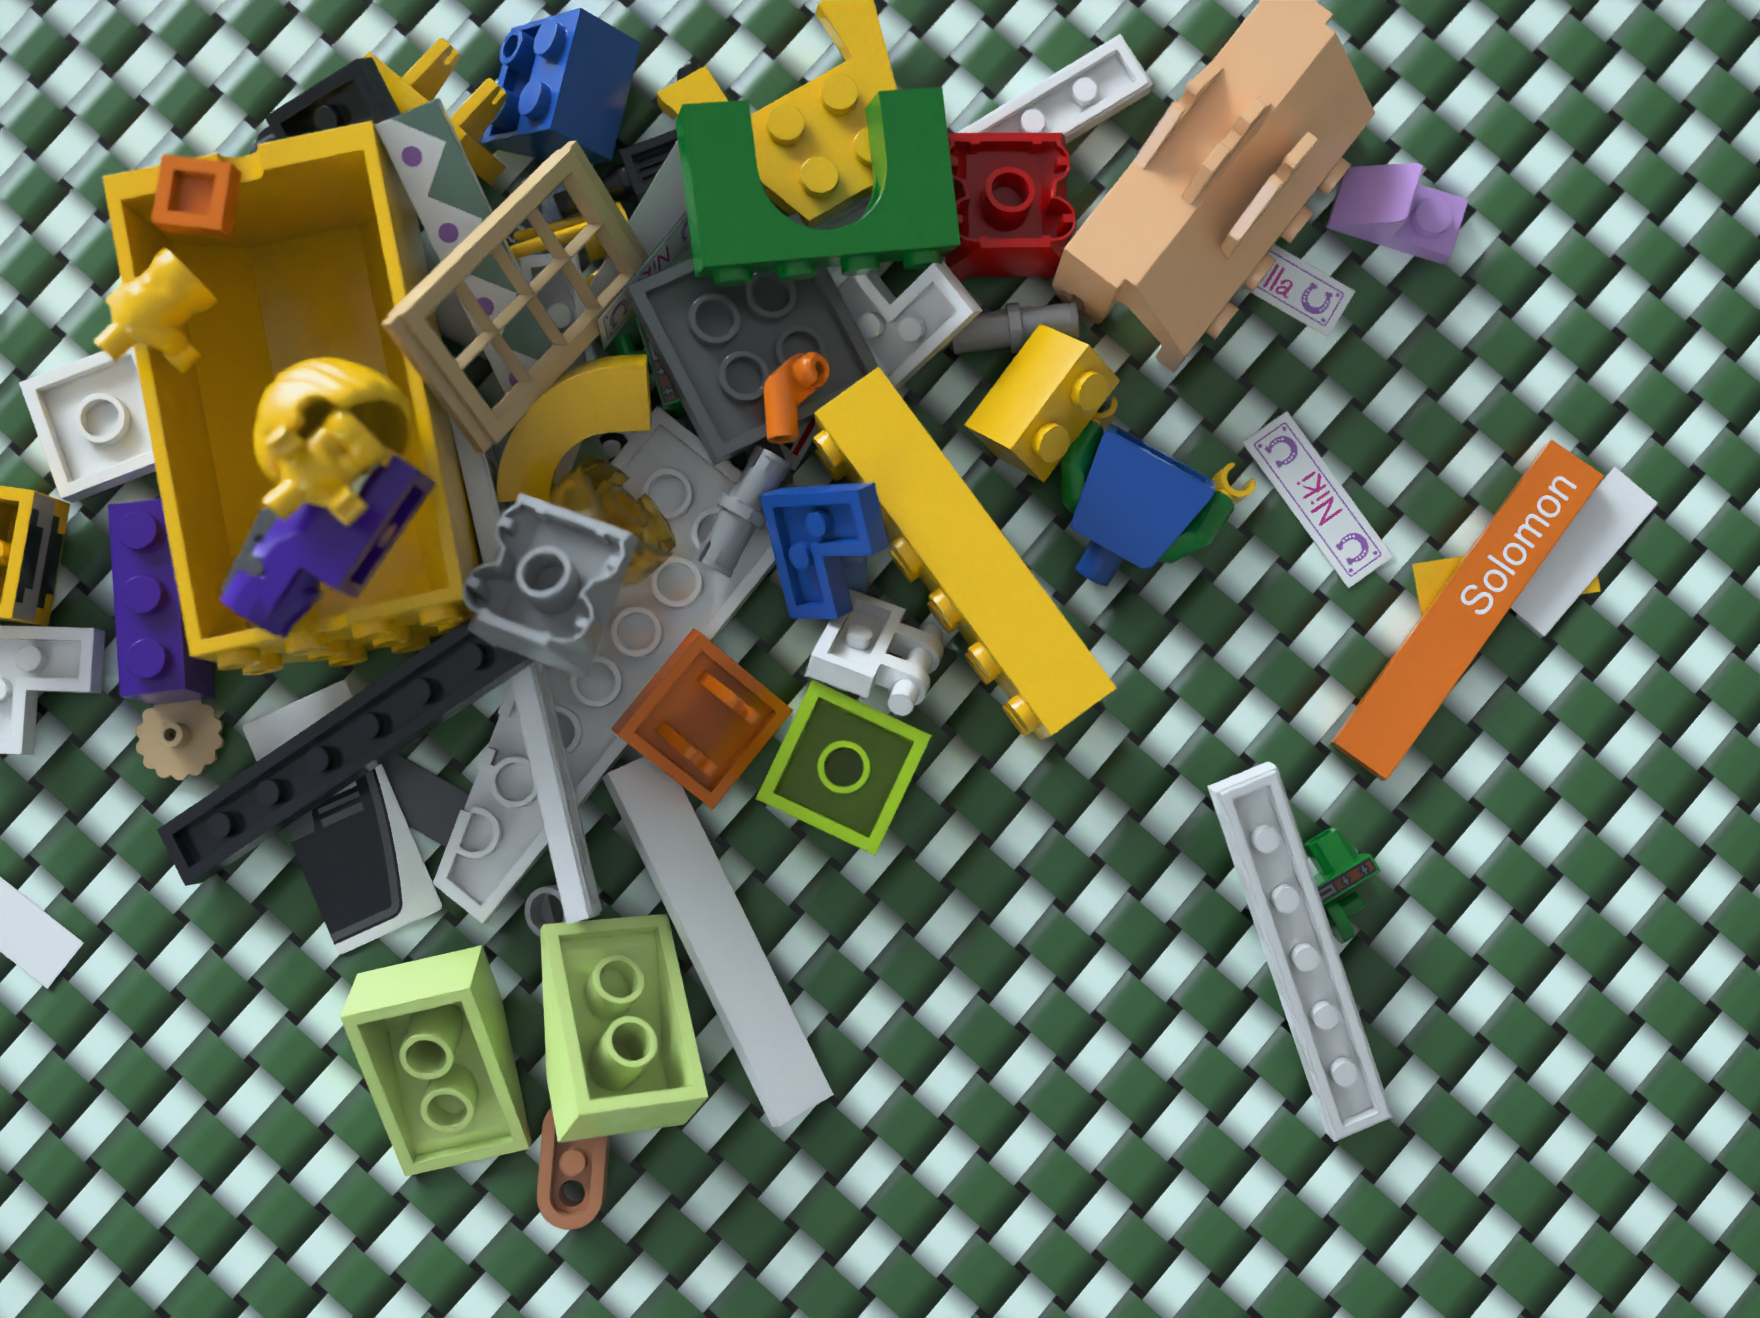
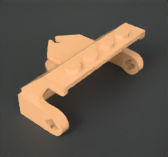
[1052,0,1375,373]

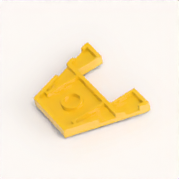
[657,0,897,228]

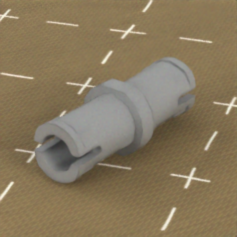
[952,302,1079,354]
[694,445,792,578]

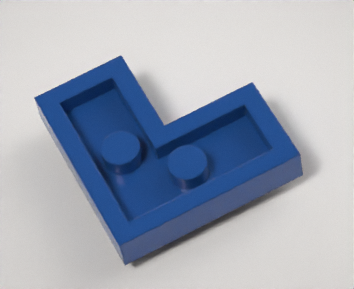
[760,482,889,619]

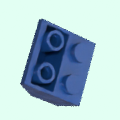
[482,8,641,164]

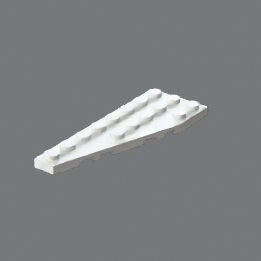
[432,406,776,924]

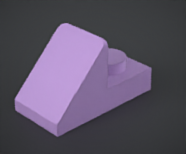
[1326,163,1469,265]

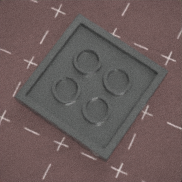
[625,212,879,465]

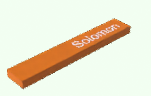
[1329,440,1604,781]

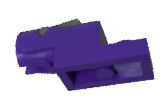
[220,455,436,639]

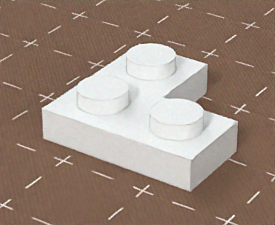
[831,261,983,391]
[0,625,105,755]

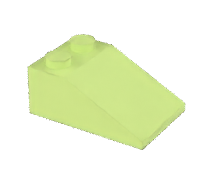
[540,914,708,1143]
[340,945,531,1177]

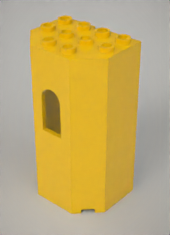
[103,121,483,676]

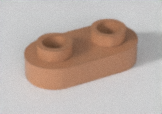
[537,1107,611,1230]

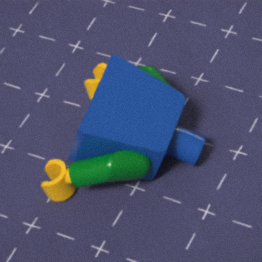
[1060,396,1256,586]

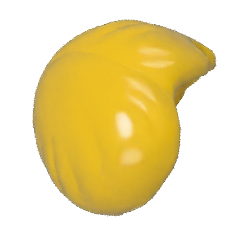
[254,358,412,485]

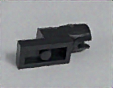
[248,57,400,155]

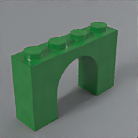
[676,87,961,287]

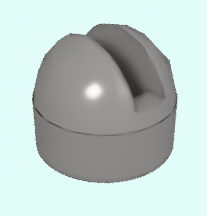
[524,884,566,937]

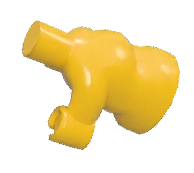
[94,248,218,373]
[262,405,388,526]

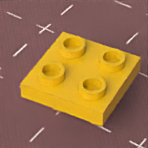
[364,38,508,186]

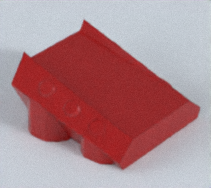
[945,133,1076,282]

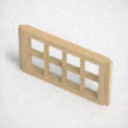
[381,141,648,453]

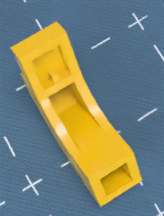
[497,354,652,506]

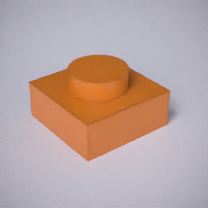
[151,154,242,239]

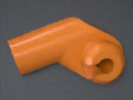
[763,352,830,444]

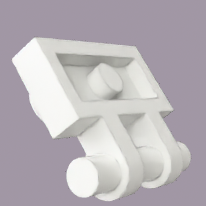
[805,589,944,716]

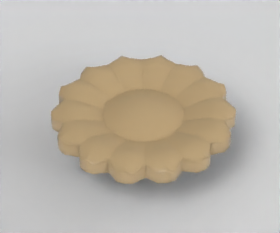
[135,699,225,781]

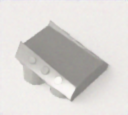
[462,493,639,679]

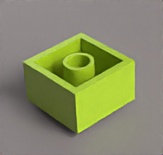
[756,679,932,856]

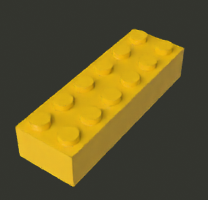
[812,367,1117,741]

